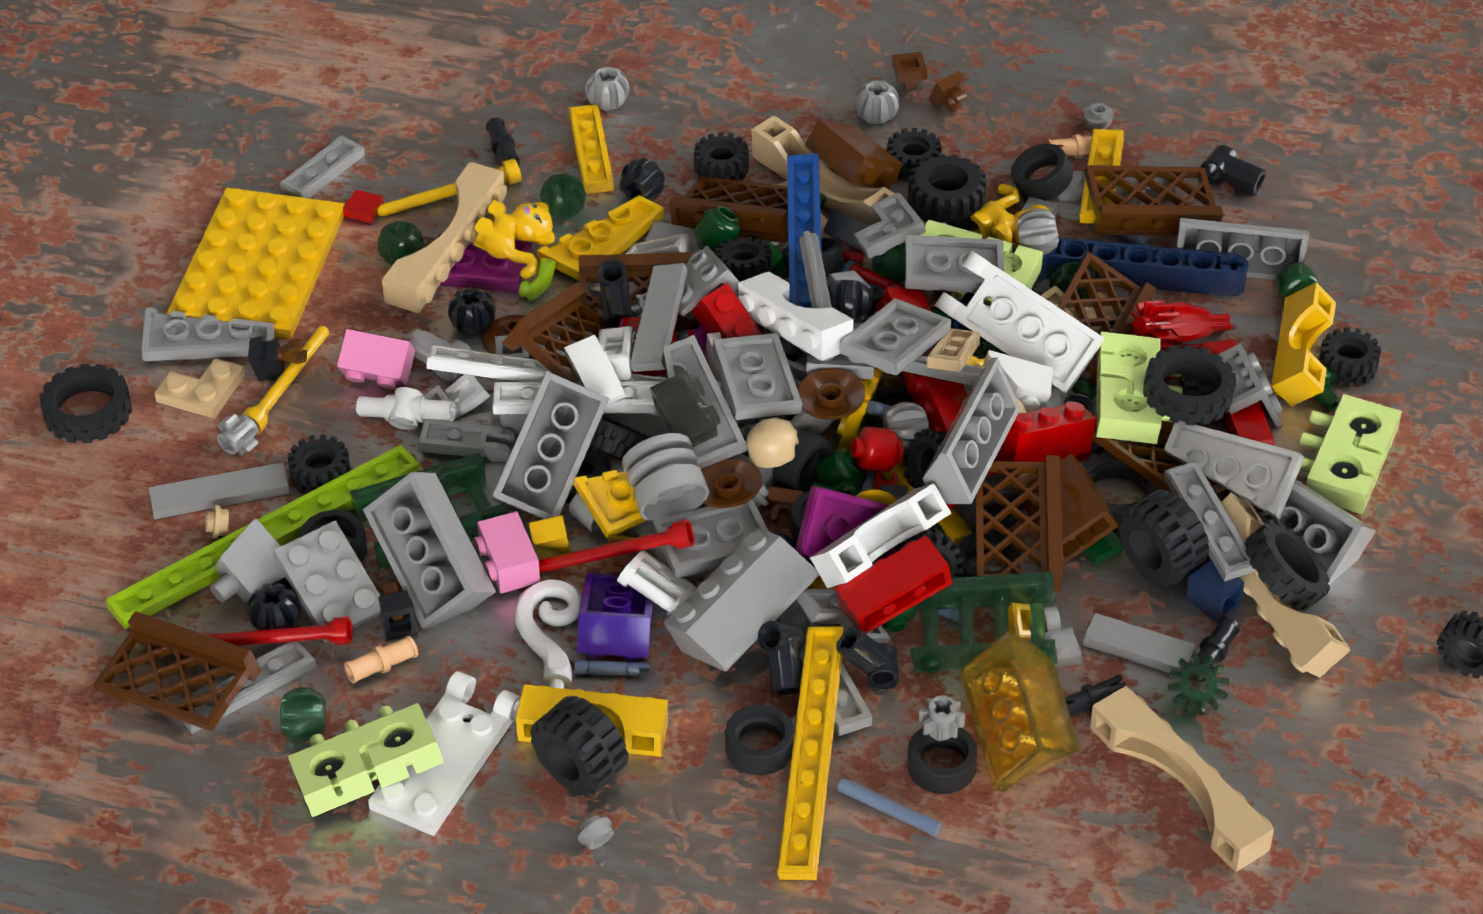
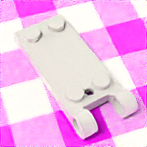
[934,251,1105,394]
[368,671,521,836]

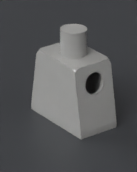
[210,519,288,604]

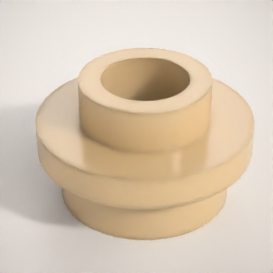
[205,505,229,539]

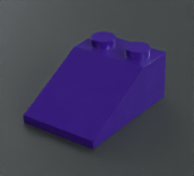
[577,573,654,660]

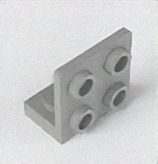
[678,245,740,317]
[1219,343,1283,428]

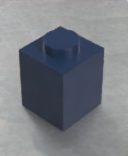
[1186,560,1245,623]

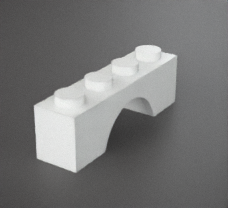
[738,271,853,361]
[810,483,951,588]

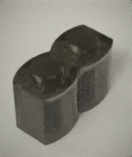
[650,371,721,447]

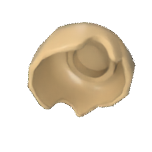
[747,417,799,468]

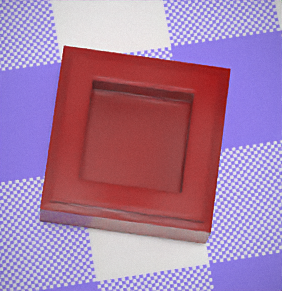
[343,189,385,224]

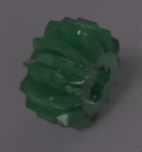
[1167,654,1230,716]

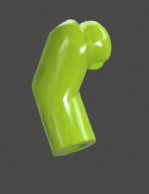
[518,258,556,300]

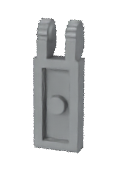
[418,419,516,462]

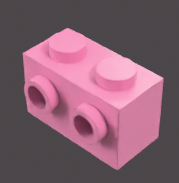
[337,329,416,389]
[474,511,540,594]

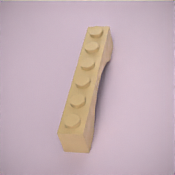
[752,115,895,226]
[382,162,507,313]
[1221,493,1351,678]
[1090,686,1274,872]

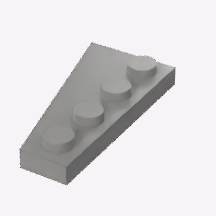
[141,307,275,361]
[663,335,747,469]
[1164,421,1304,520]

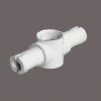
[356,387,457,430]

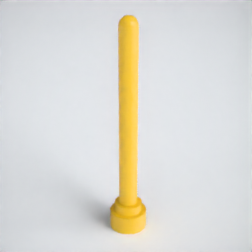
[377,158,522,217]
[241,326,329,436]

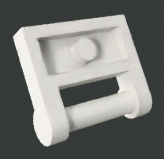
[617,550,698,617]

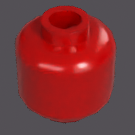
[850,427,904,472]

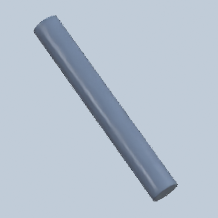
[837,777,942,837]

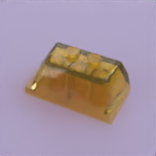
[960,632,1080,793]

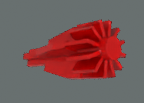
[1128,300,1233,349]

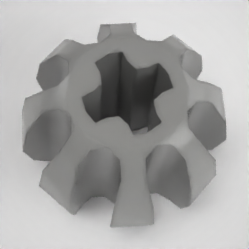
[585,66,629,111]
[855,80,899,125]
[1017,209,1059,255]
[883,402,929,452]

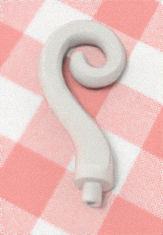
[514,580,582,689]

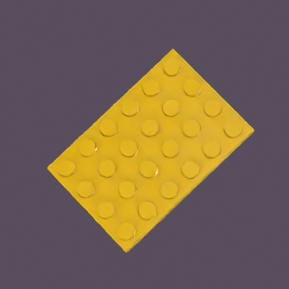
[167,187,345,339]

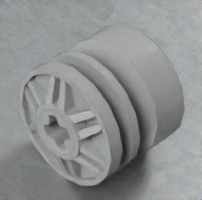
[622,433,709,521]

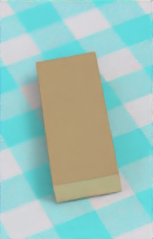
[927,328,981,372]

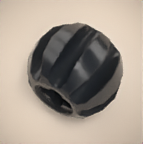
[619,158,665,201]
[828,280,872,323]
[448,287,496,335]
[247,583,301,630]

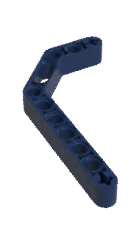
[953,237,1249,357]

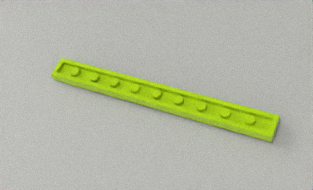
[105,445,420,629]

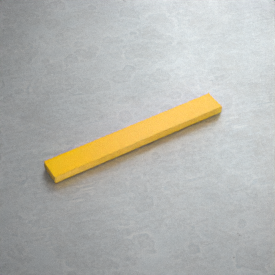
[777,626,844,880]

